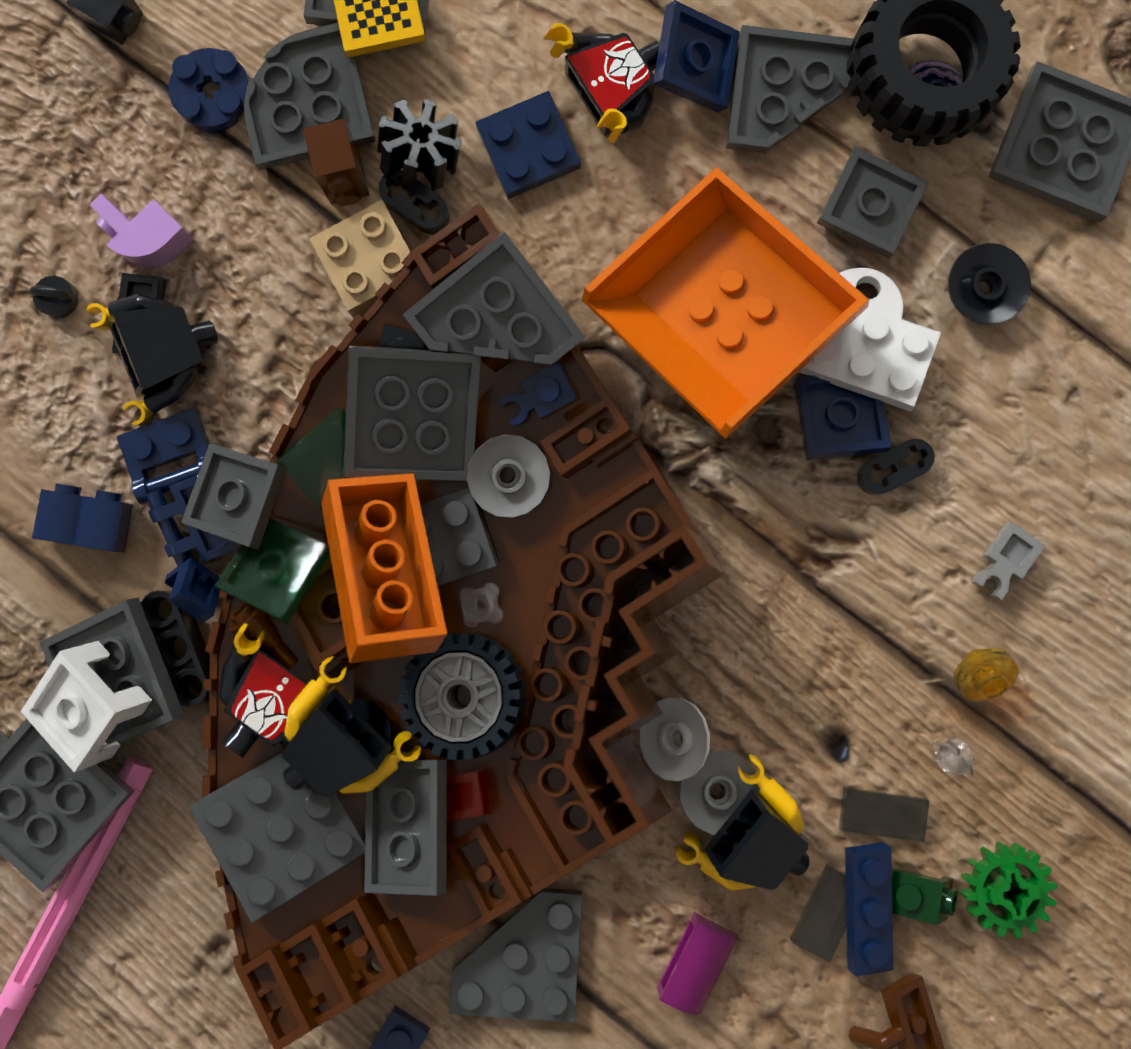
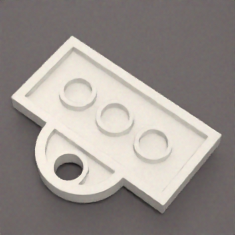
[799,268,941,411]

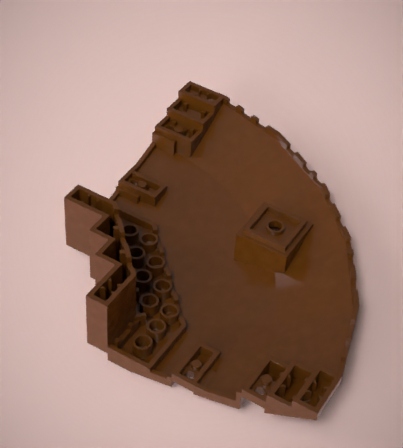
[202,203,725,1049]

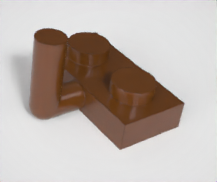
[849,973,944,1049]

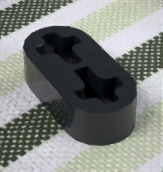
[379,170,449,234]
[857,439,935,496]

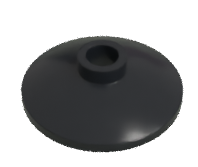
[948,243,1031,325]

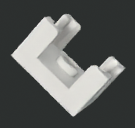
[21,641,152,773]

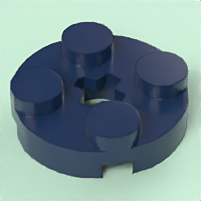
[168,48,250,133]

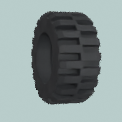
[847,0,1021,147]

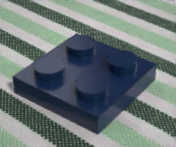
[653,0,740,113]
[475,91,581,200]
[794,376,892,460]

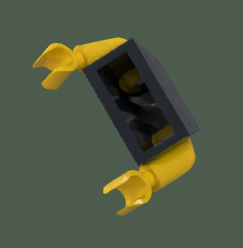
[282,656,421,797]
[676,754,810,891]

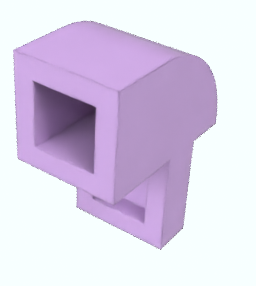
[90,194,194,268]

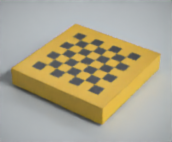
[334,0,426,58]

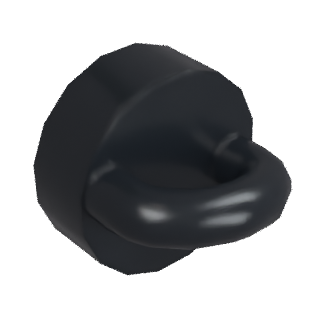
[29,275,78,318]

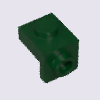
[892,868,958,926]

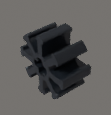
[377,99,462,192]

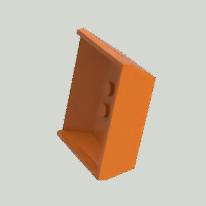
[582,167,869,439]

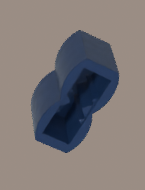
[32,483,133,553]

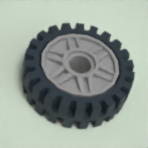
[398,633,527,760]

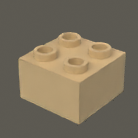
[309,200,410,318]

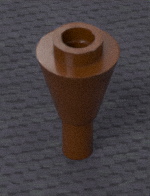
[229,601,298,670]

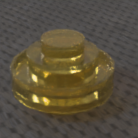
[954,648,1019,701]

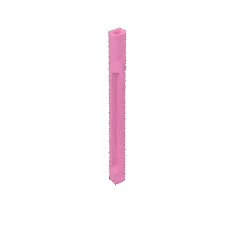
[0,756,153,1049]

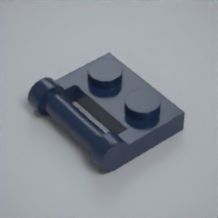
[116,408,210,505]

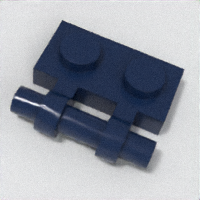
[145,475,238,567]

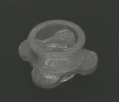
[459,583,504,628]
[932,737,976,778]

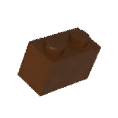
[303,119,370,206]

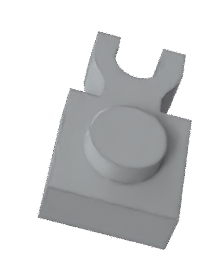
[971,522,1046,600]

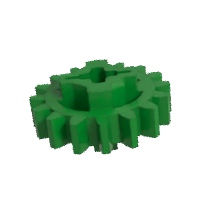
[960,842,1058,938]

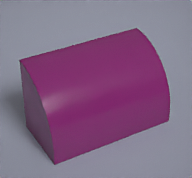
[657,912,739,1015]

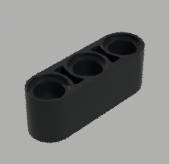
[141,590,210,707]

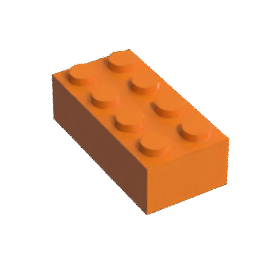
[321,473,447,663]

